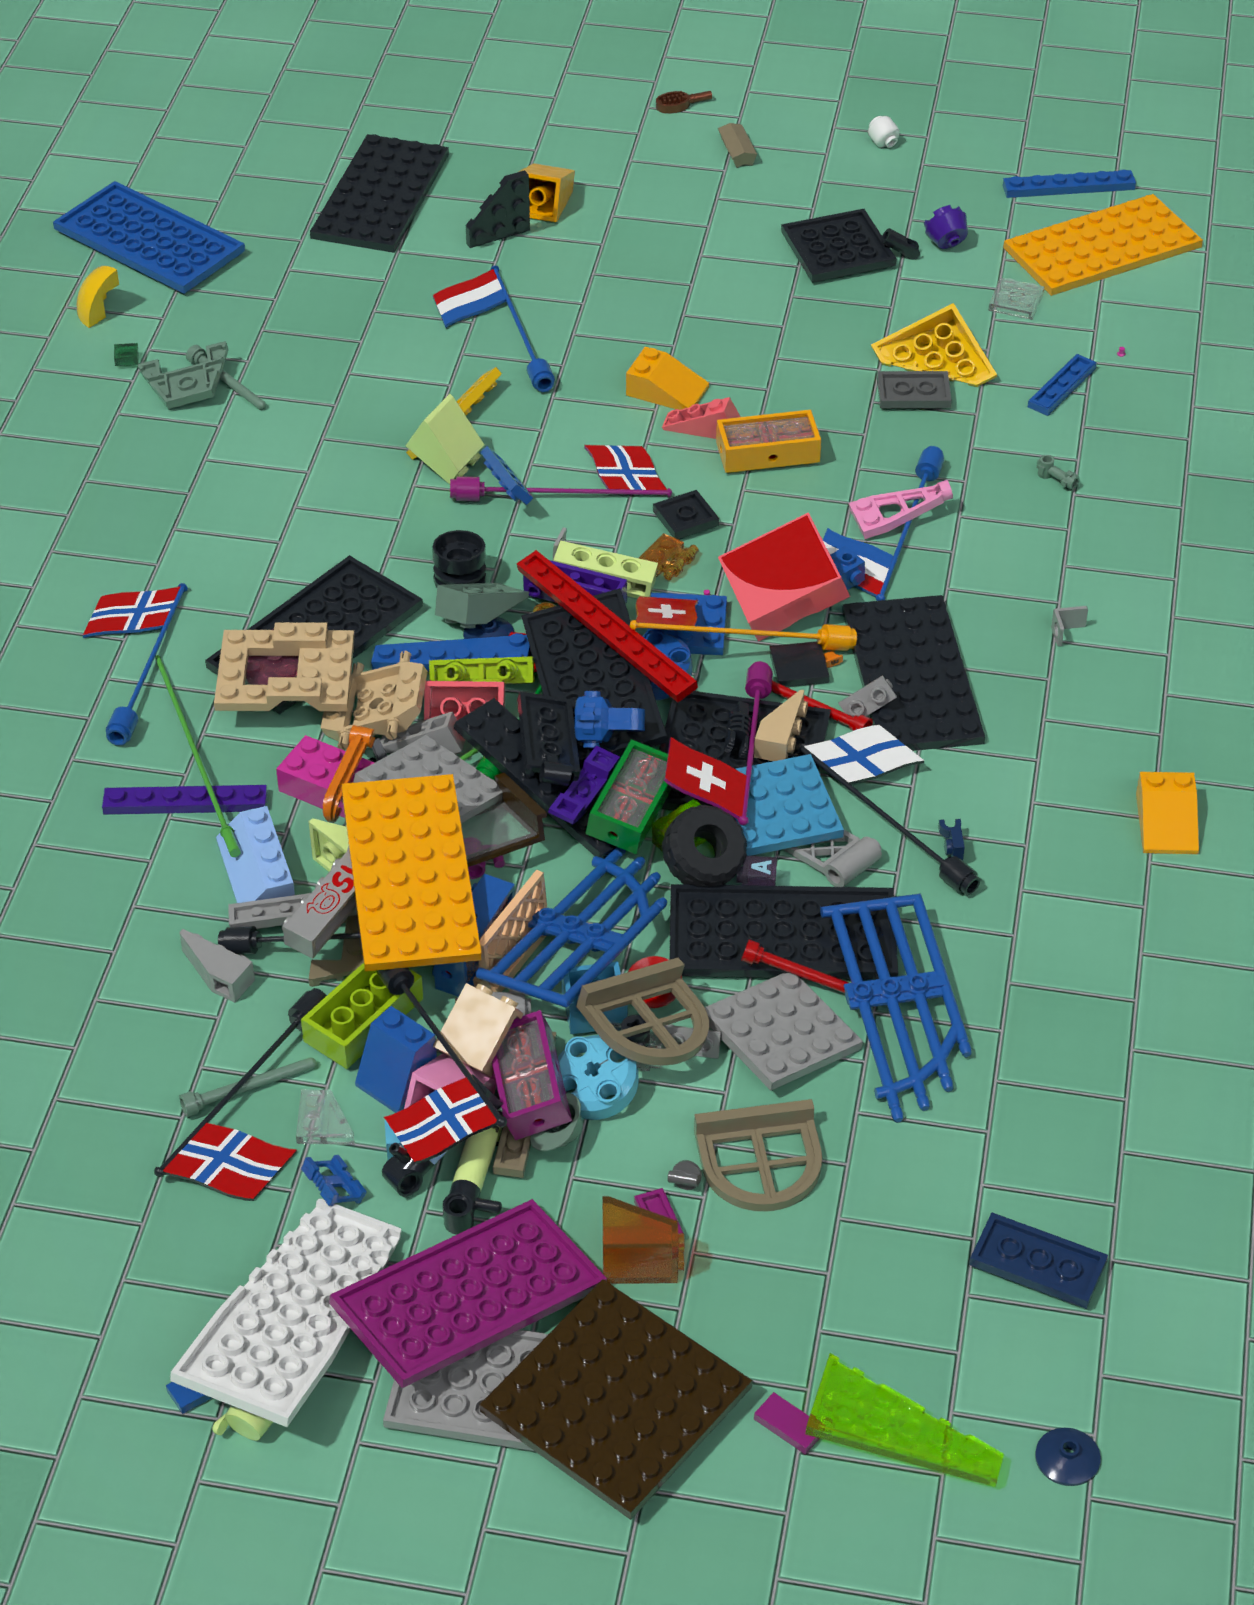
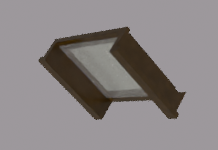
[461,773,547,867]

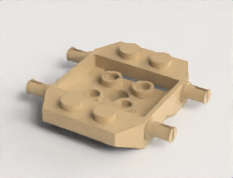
[321,651,428,751]

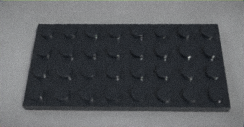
[310,134,449,253]
[205,555,423,715]
[521,588,668,767]
[842,595,985,751]
[669,884,898,980]

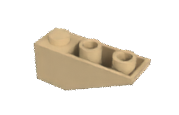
[754,690,808,761]

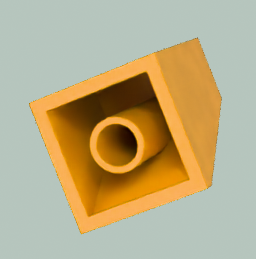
[519,163,575,222]

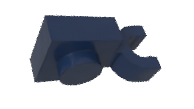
[938,819,965,860]

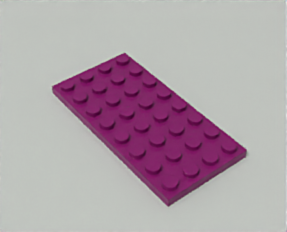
[329,1199,607,1388]

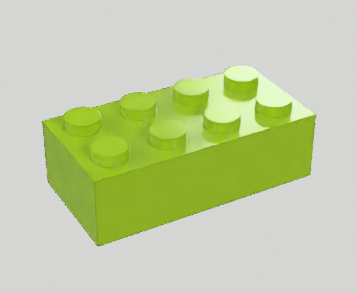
[301,963,423,1069]

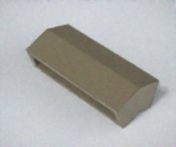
[718,123,757,168]

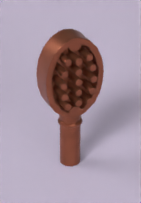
[656,91,712,114]

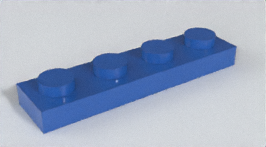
[480,446,533,505]

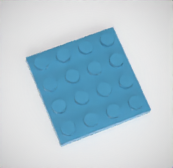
[734,754,844,857]

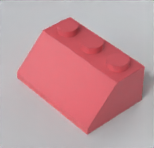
[424,681,505,720]

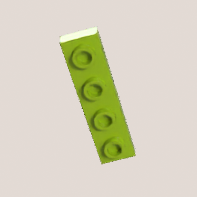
[429,656,535,684]

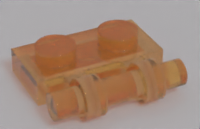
[639,533,699,580]

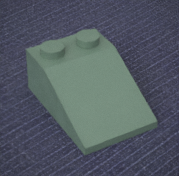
[435,583,529,628]

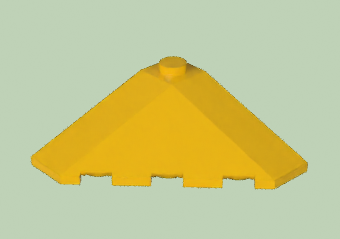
[871,303,997,387]

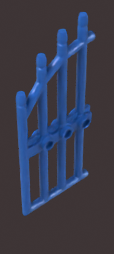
[476,847,667,1008]
[820,893,972,1123]

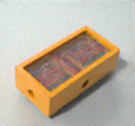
[716,410,821,473]

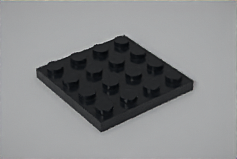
[781,209,897,282]

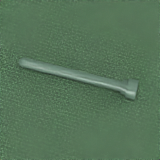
[186,345,266,410]
[179,1057,317,1117]

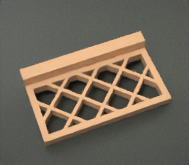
[473,870,547,992]

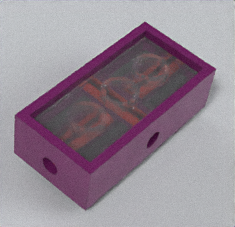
[492,1010,572,1140]

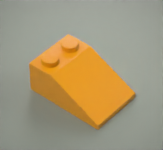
[626,347,709,410]
[1136,772,1199,854]

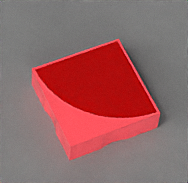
[718,512,850,642]

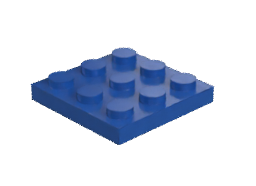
[648,592,727,655]

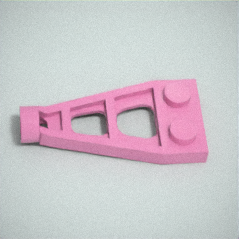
[849,480,953,539]

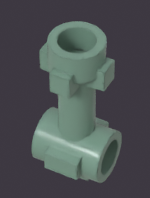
[1037,455,1080,490]

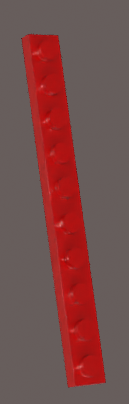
[516,550,698,702]

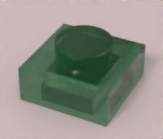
[114,343,139,366]

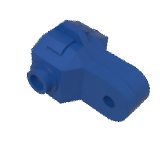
[575,691,645,749]

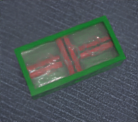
[586,739,673,854]

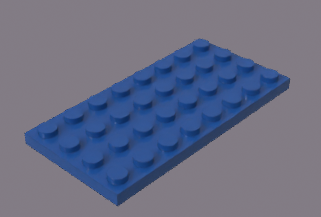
[53,181,245,294]

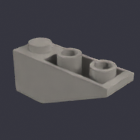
[179,929,255,1003]

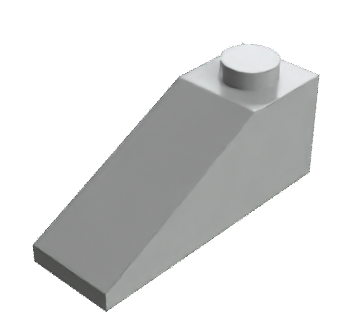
[380,712,465,755]

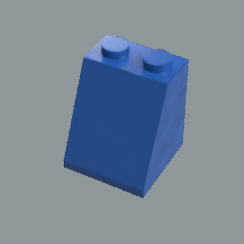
[355,1006,437,1113]

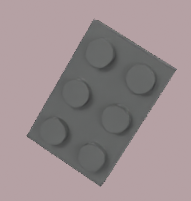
[877,371,952,409]

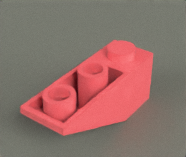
[662,397,741,439]

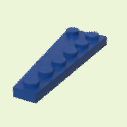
[371,633,531,672]

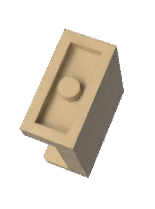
[433,983,523,1077]

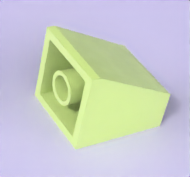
[406,394,484,484]

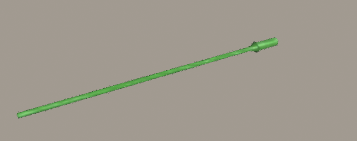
[155,655,241,857]

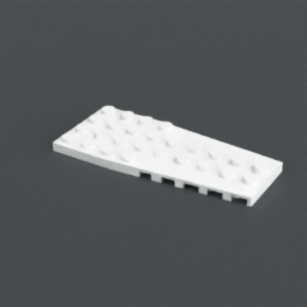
[170,1199,401,1427]

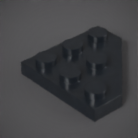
[465,170,530,248]

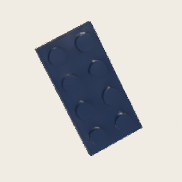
[969,1212,1108,1309]

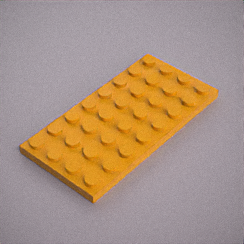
[1003,194,1203,296]
[341,774,482,971]

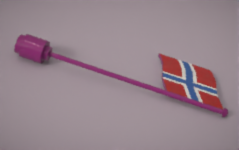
[450,445,672,501]

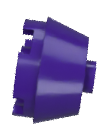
[924,205,968,249]

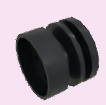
[432,530,486,588]

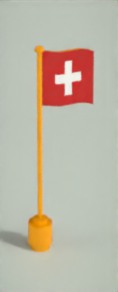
[630,596,857,651]

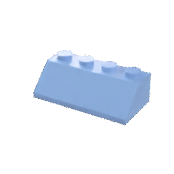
[216,806,295,903]

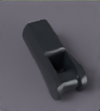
[881,228,920,260]

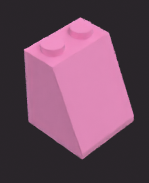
[404,1053,497,1109]

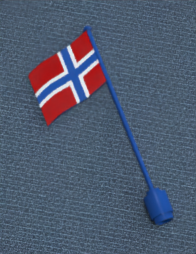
[82,583,188,745]

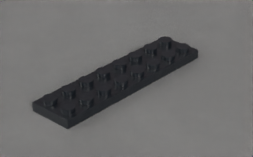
[454,698,617,859]

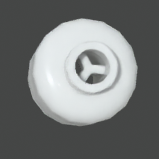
[868,116,900,148]

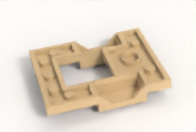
[214,622,355,711]

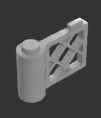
[784,830,882,887]

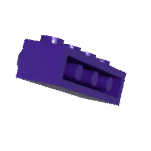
[523,560,627,604]

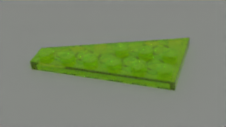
[805,1353,1004,1487]

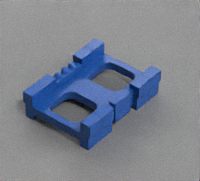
[301,1155,367,1206]

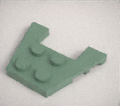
[138,341,229,409]

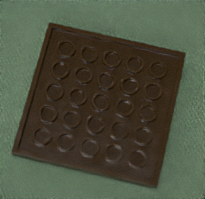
[479,1279,753,1520]

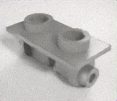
[838,675,897,717]
[661,1024,722,1059]

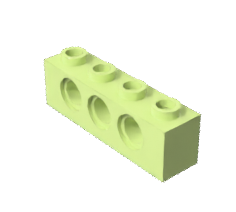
[553,540,658,598]

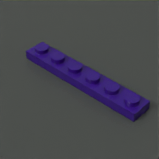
[102,785,267,815]

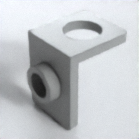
[1051,606,1088,646]

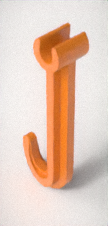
[323,725,375,823]

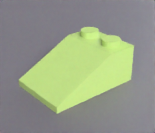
[309,818,349,872]

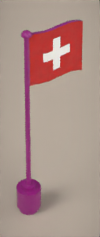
[664,661,773,826]

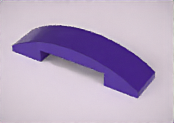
[548,746,620,824]

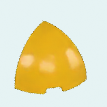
[76,266,119,328]

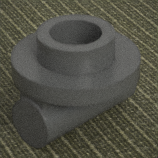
[667,1160,702,1190]

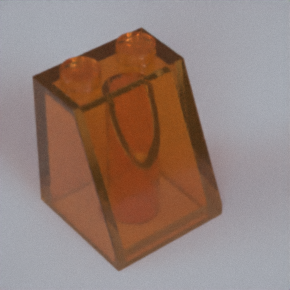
[602,1196,684,1284]

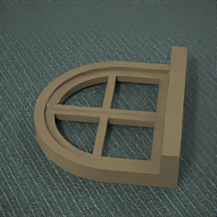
[576,957,709,1066]
[694,1099,822,1212]

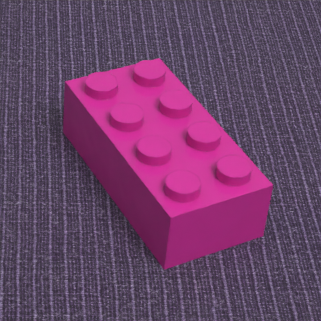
[276,735,375,818]

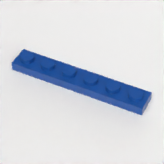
[1002,170,1136,198]

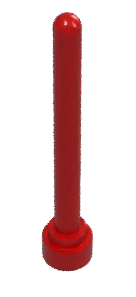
[771,681,873,731]
[741,939,848,993]

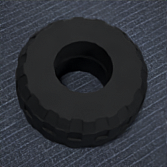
[662,805,747,887]

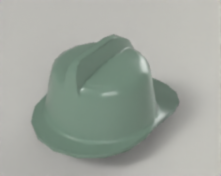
[530,1093,583,1151]

